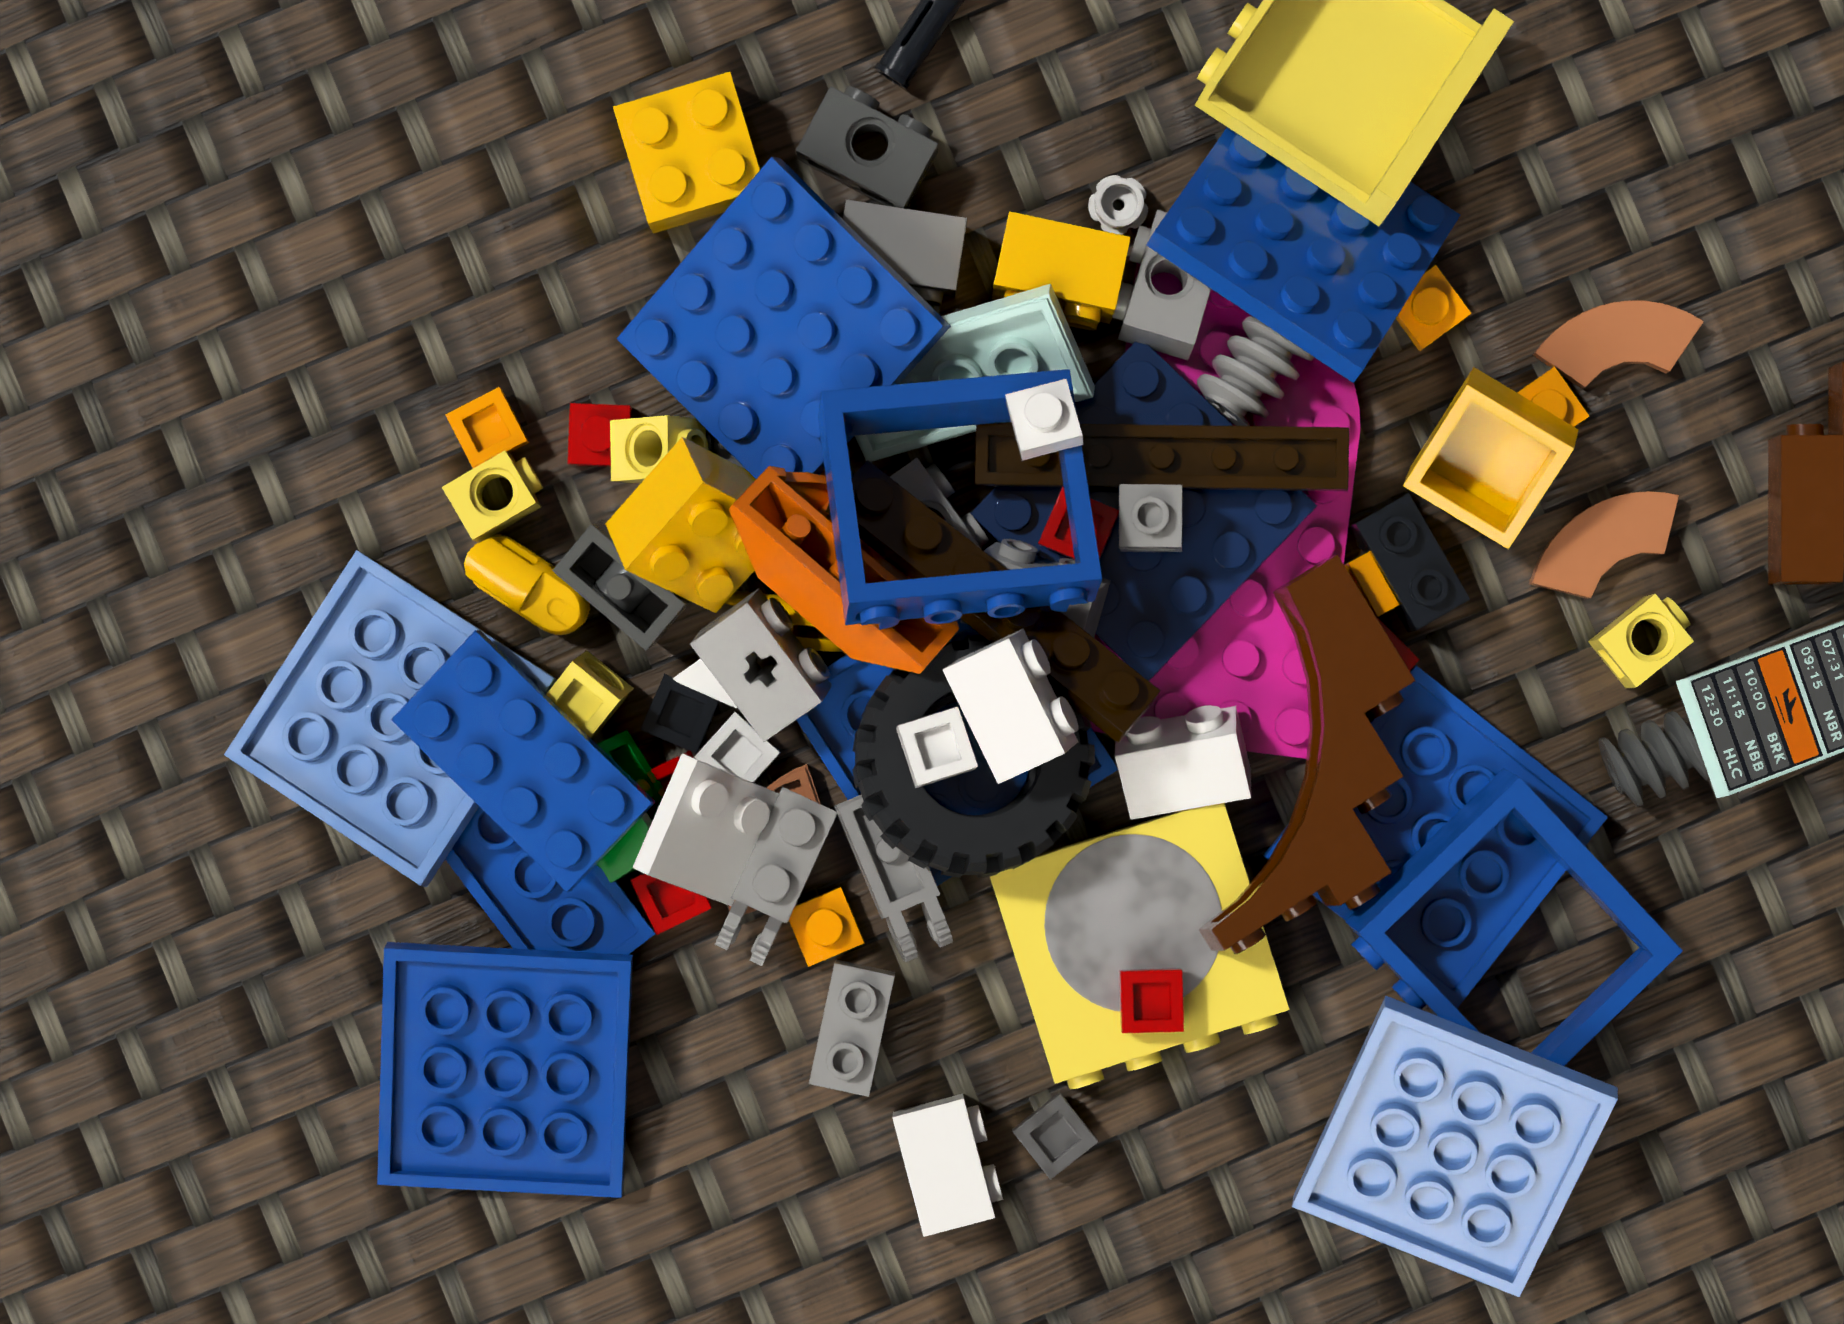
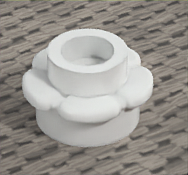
[1088,175,1148,235]

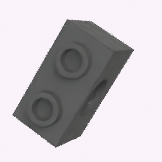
[796,86,938,209]
[552,520,691,650]

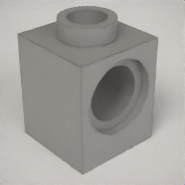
[1119,484,1183,552]

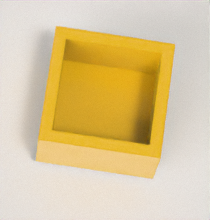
[613,72,760,234]
[992,211,1131,330]
[1403,367,1579,550]
[605,437,756,613]

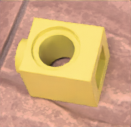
[610,415,708,484]
[442,450,543,543]
[1588,594,1694,689]
[546,650,634,739]

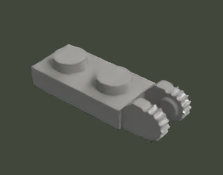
[715,787,837,966]
[834,795,953,963]

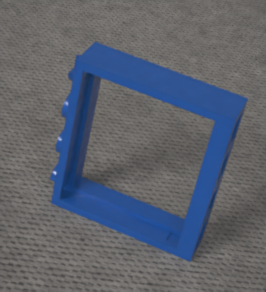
[818,369,1102,630]
[1345,768,1683,1066]

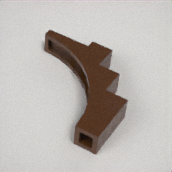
[1768,362,1844,585]
[1199,555,1415,955]

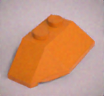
[729,466,959,674]

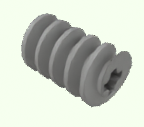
[1197,316,1314,426]

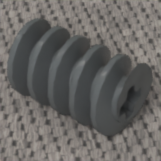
[1598,711,1710,807]

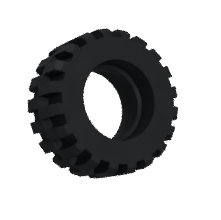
[852,635,1095,878]

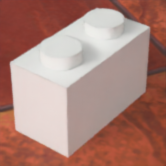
[943,629,1078,784]
[1115,705,1251,820]
[892,1094,1003,1237]

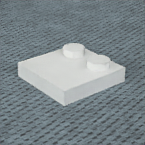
[632,753,779,906]

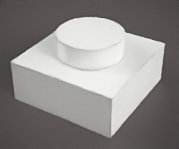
[1005,379,1083,461]
[896,707,978,788]
[694,712,781,782]

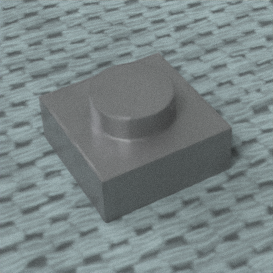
[1012,1092,1098,1180]

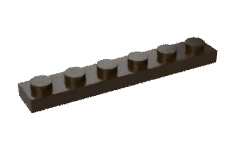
[975,423,1349,491]
[826,460,1161,743]

